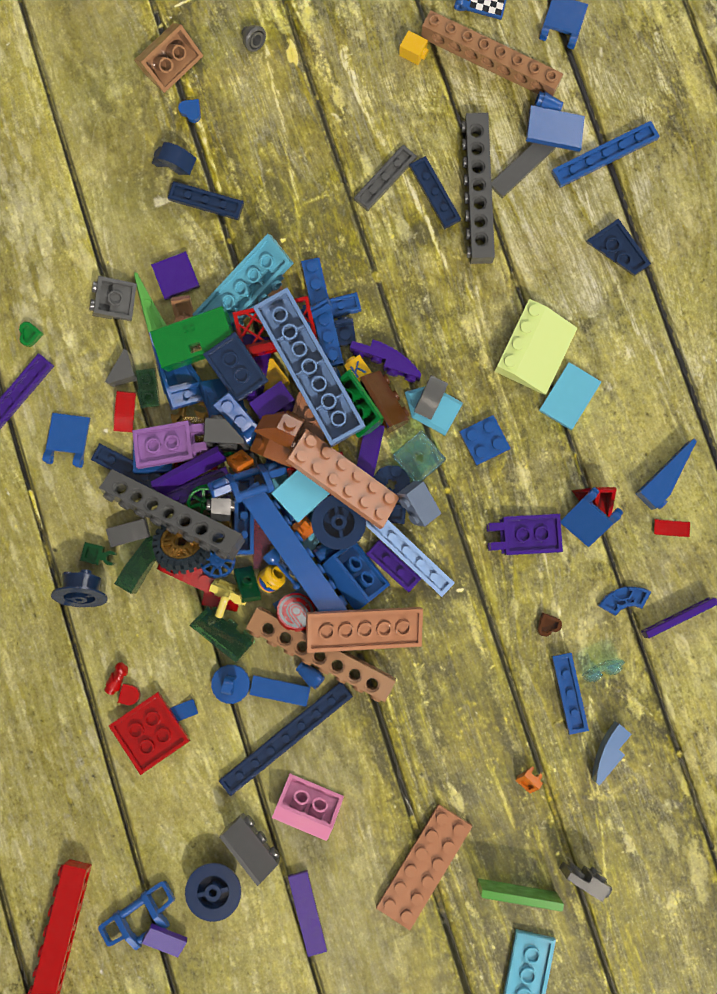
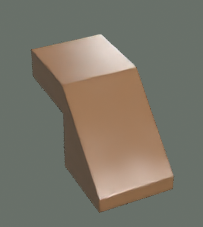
[171,295,194,323]

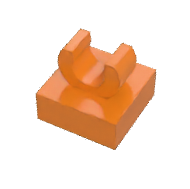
[226,450,254,473]
[290,516,313,542]
[515,766,543,794]

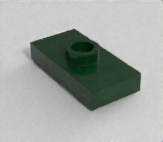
[233,566,261,603]

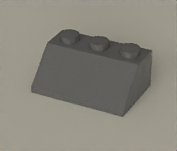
[204,415,251,452]
[219,813,280,886]

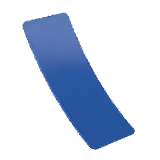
[170,699,198,721]

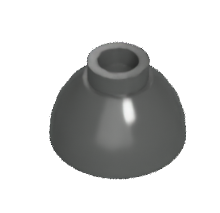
[241,25,266,52]

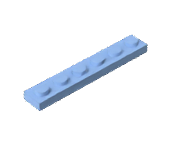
[366,520,455,597]

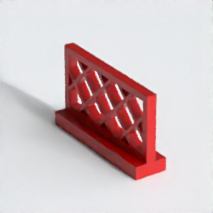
[232,296,318,357]

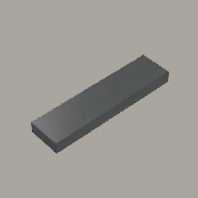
[492,143,556,198]
[354,145,417,212]

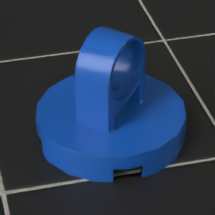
[211,664,251,704]

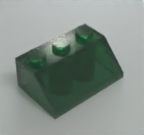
[189,606,255,663]

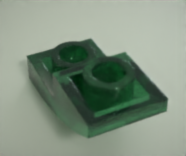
[136,368,160,408]

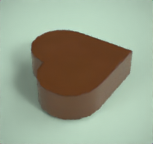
[537,613,562,637]

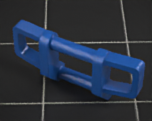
[207,461,287,503]
[98,881,175,950]

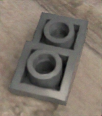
[414,375,448,420]
[106,518,150,547]

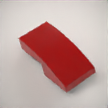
[113,391,136,433]

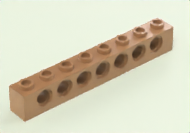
[421,10,563,96]
[246,606,396,702]

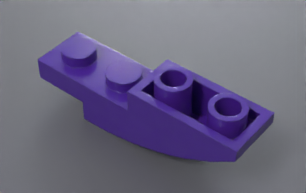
[350,339,421,382]

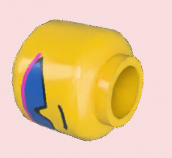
[257,565,286,593]

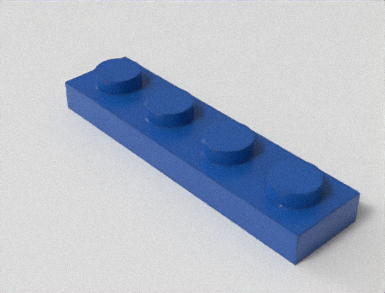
[551,652,589,735]

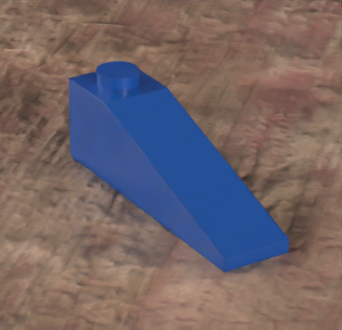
[635,439,697,510]

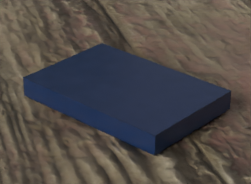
[203,332,269,402]

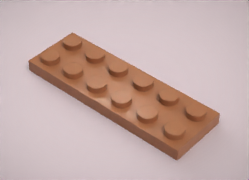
[286,429,399,529]
[306,607,423,653]
[376,803,473,930]

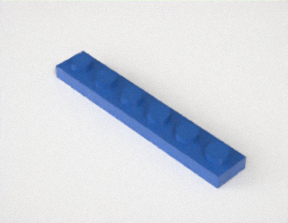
[551,121,660,188]
[301,258,344,367]

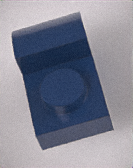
[152,142,197,175]

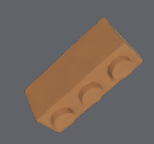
[134,23,203,93]

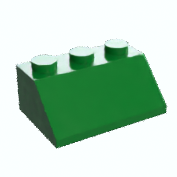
[339,369,383,438]

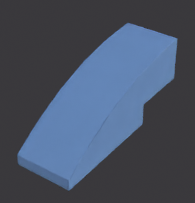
[592,721,632,786]

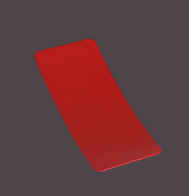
[654,519,690,537]
[201,591,239,612]

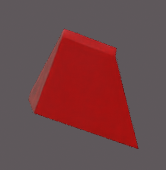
[571,487,617,517]

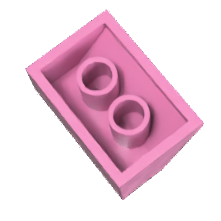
[272,774,344,841]

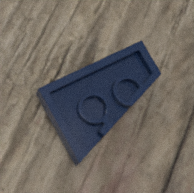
[586,218,651,276]

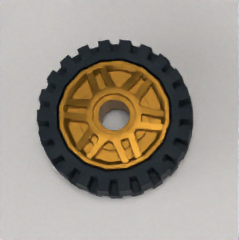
[152,522,212,574]

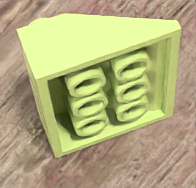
[494,299,577,395]

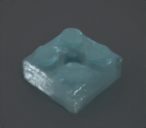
[393,431,446,481]

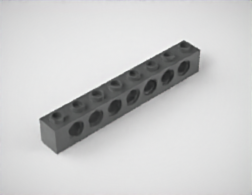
[461,113,495,264]
[99,469,245,561]

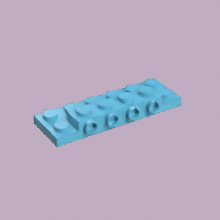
[193,234,294,330]

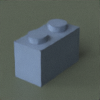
[397,481,441,527]

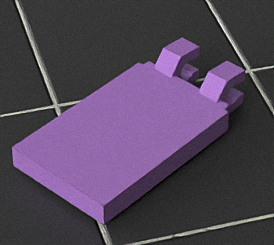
[132,420,210,469]

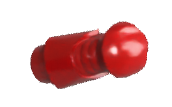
[104,662,128,695]

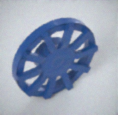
[201,552,236,579]

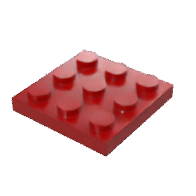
[109,692,191,775]

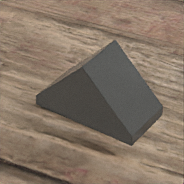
[105,349,138,387]

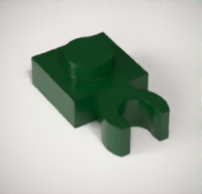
[80,542,117,566]

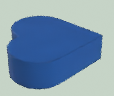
[178,99,201,123]

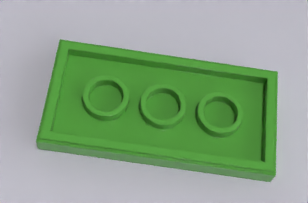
[477,878,564,912]

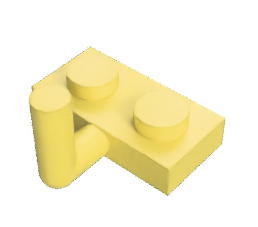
[209,578,247,618]

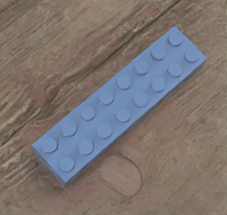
[253,287,366,447]

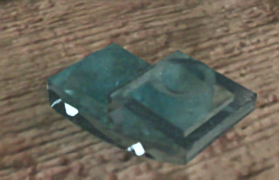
[581,658,625,683]

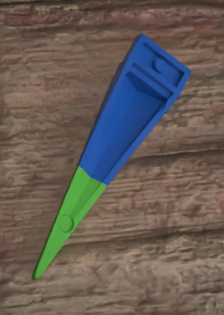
[134,272,203,410]

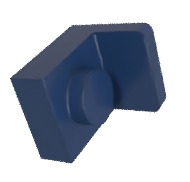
[334,316,356,347]

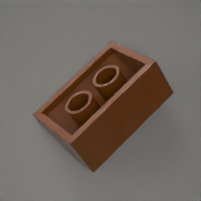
[360,371,410,434]

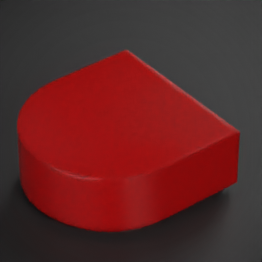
[117,683,141,705]

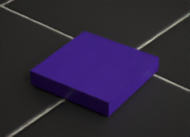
[151,251,200,300]

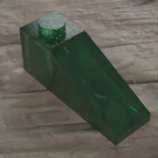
[114,535,156,594]

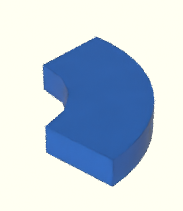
[598,587,651,616]

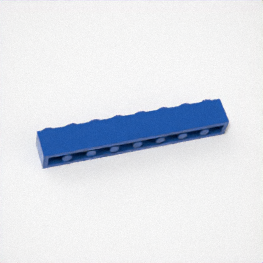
[242,481,348,611]

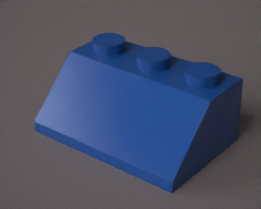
[321,543,390,610]

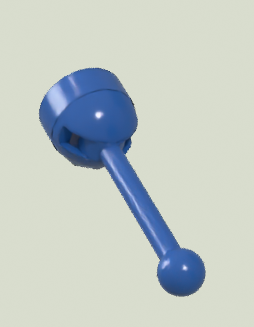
[263,548,300,589]

